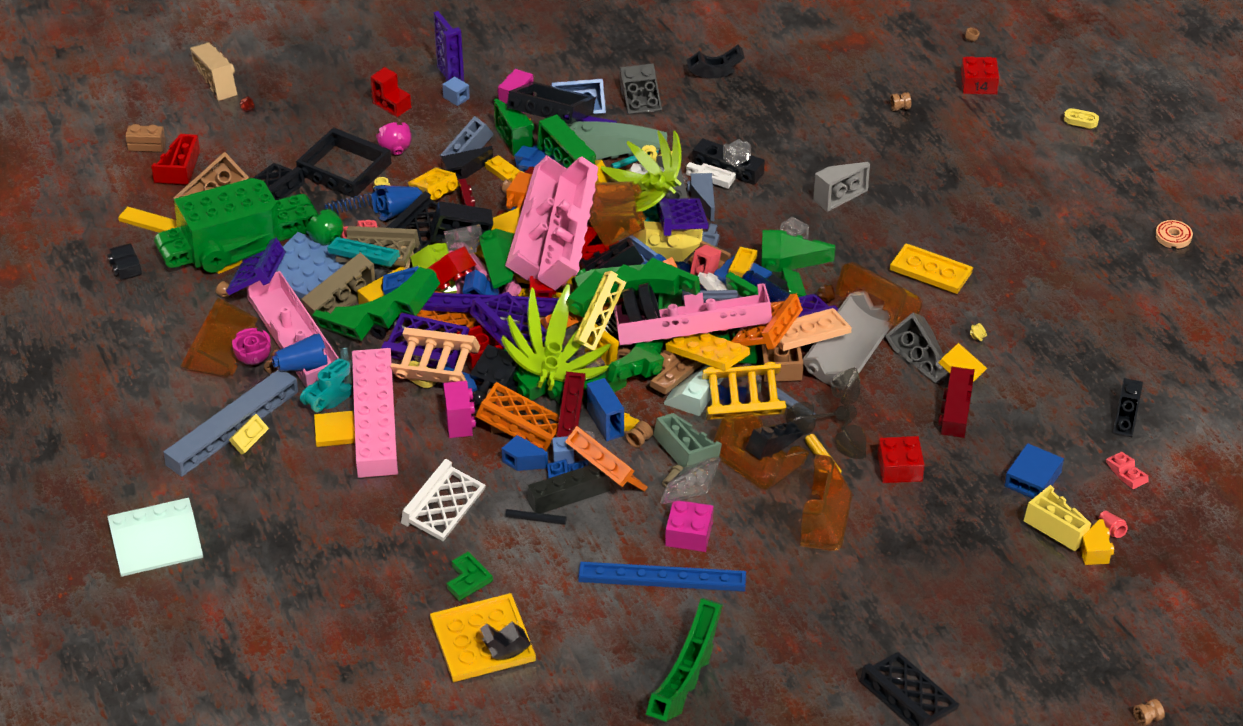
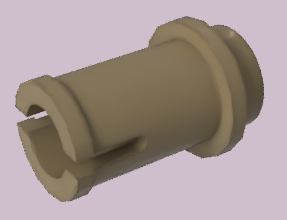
[662,465,685,490]

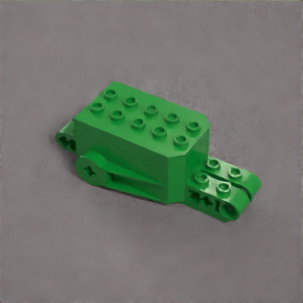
[154,178,319,273]

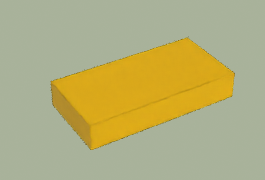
[728,247,757,279]

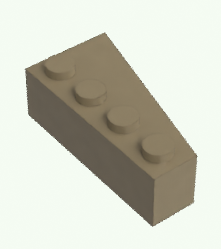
[301,252,375,324]

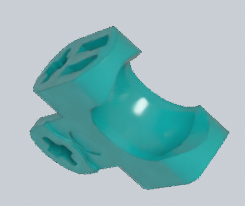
[300,359,353,412]

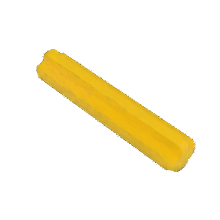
[805,434,842,479]

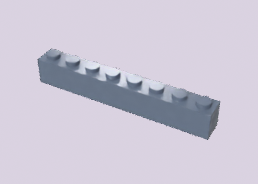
[163,370,298,477]

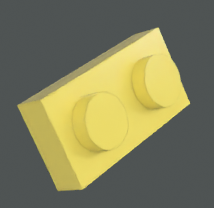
[229,414,269,455]

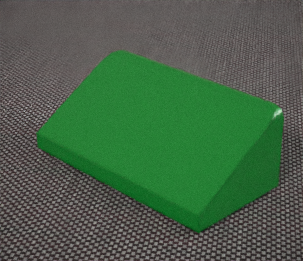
[781,268,806,297]

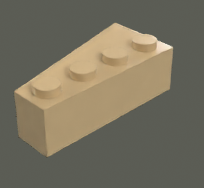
[190,43,237,101]

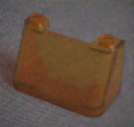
[589,181,646,247]
[835,262,922,326]
[180,298,258,377]
[713,412,809,489]
[800,454,852,551]

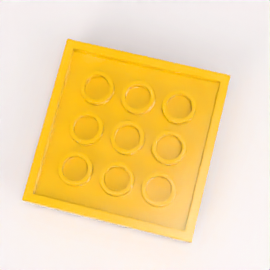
[430,593,536,682]

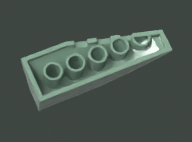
[566,121,667,161]

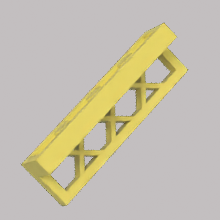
[573,271,626,351]

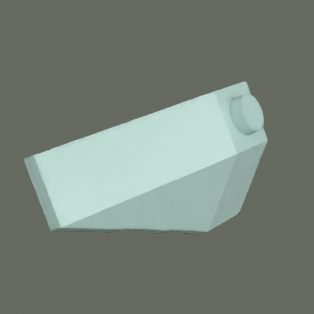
[664,364,731,416]

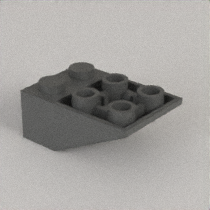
[619,64,662,115]

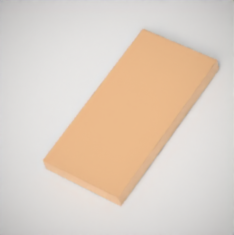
[778,308,852,351]

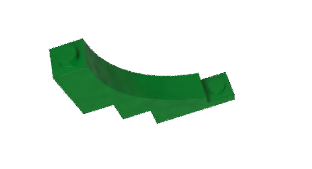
[567,257,700,318]
[312,267,440,341]

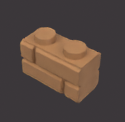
[126,124,166,152]

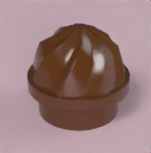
[817,284,835,302]

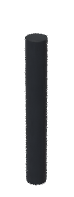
[505,509,567,524]

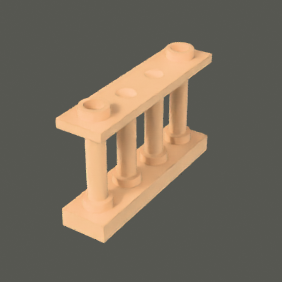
[390,327,480,383]

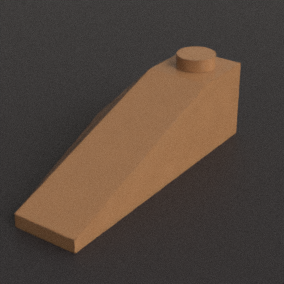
[173,152,249,199]

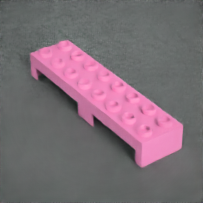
[505,156,566,281]
[538,157,598,291]
[246,271,339,387]
[614,283,772,345]
[352,348,398,478]

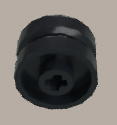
[622,282,661,322]

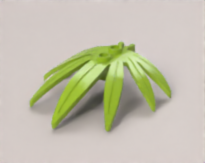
[593,130,682,215]
[501,284,611,391]

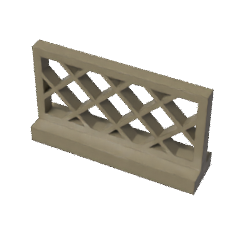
[335,226,420,266]

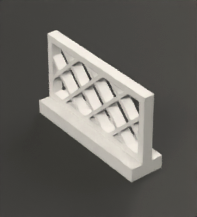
[401,459,486,541]

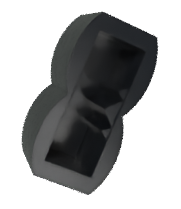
[107,243,142,280]

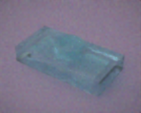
[340,348,353,384]

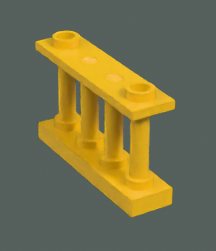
[702,362,786,420]

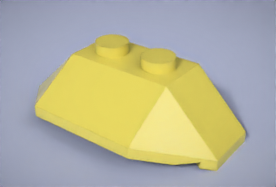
[629,220,703,262]

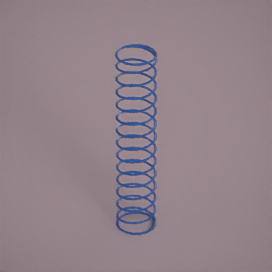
[325,191,375,213]

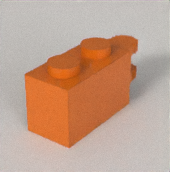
[506,172,532,211]

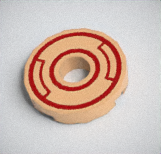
[1156,220,1193,249]

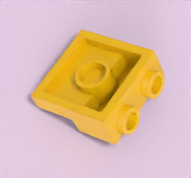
[408,168,459,201]

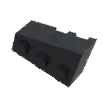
[579,238,645,272]

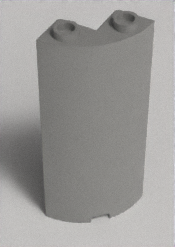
[803,291,896,389]

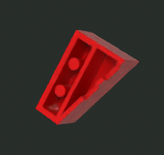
[151,134,200,184]

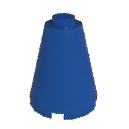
[371,185,422,221]
[272,334,328,371]

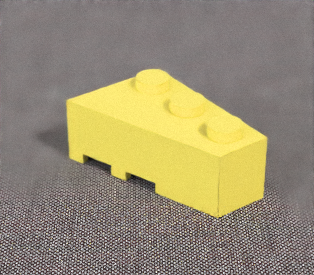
[1024,485,1091,551]

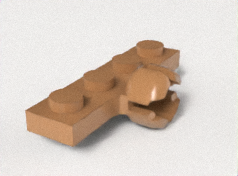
[650,350,704,395]

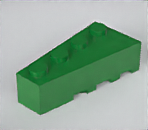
[537,115,596,168]

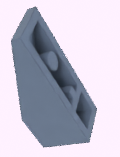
[441,116,494,156]
[687,173,715,221]

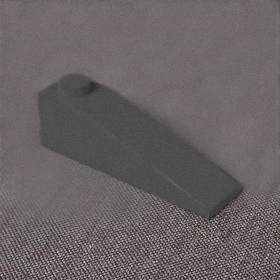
[885,312,950,384]

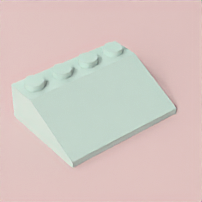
[108,498,203,577]

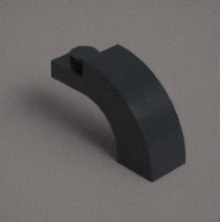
[686,44,745,79]

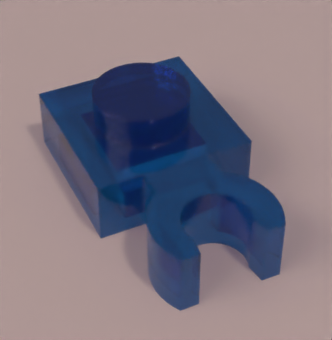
[718,385,748,404]

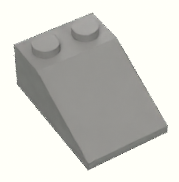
[813,162,870,212]

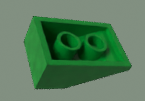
[494,99,535,157]

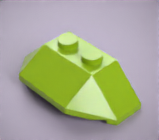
[410,243,457,293]

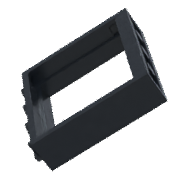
[507,82,596,124]
[296,127,392,198]

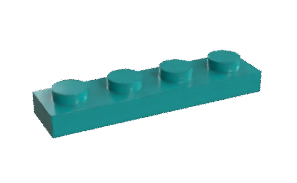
[327,237,400,267]

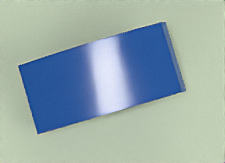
[547,459,589,478]

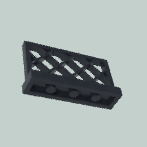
[253,163,305,200]
[386,191,438,254]
[859,652,959,726]

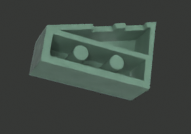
[653,413,722,472]

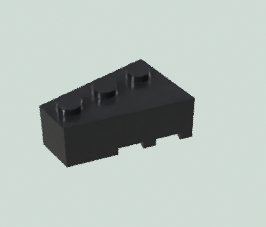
[429,201,494,243]

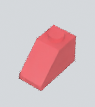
[690,244,721,285]

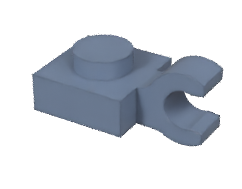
[697,223,720,249]

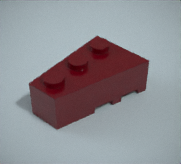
[938,366,975,438]

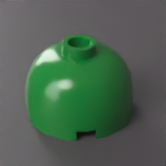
[306,209,344,246]

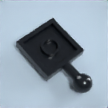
[470,344,520,406]

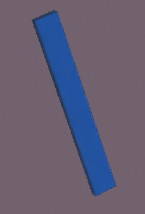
[579,562,746,592]

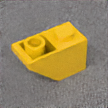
[1080,519,1114,565]

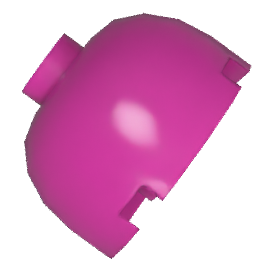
[376,122,412,155]
[232,328,271,365]

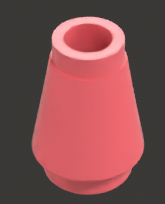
[1099,511,1128,538]

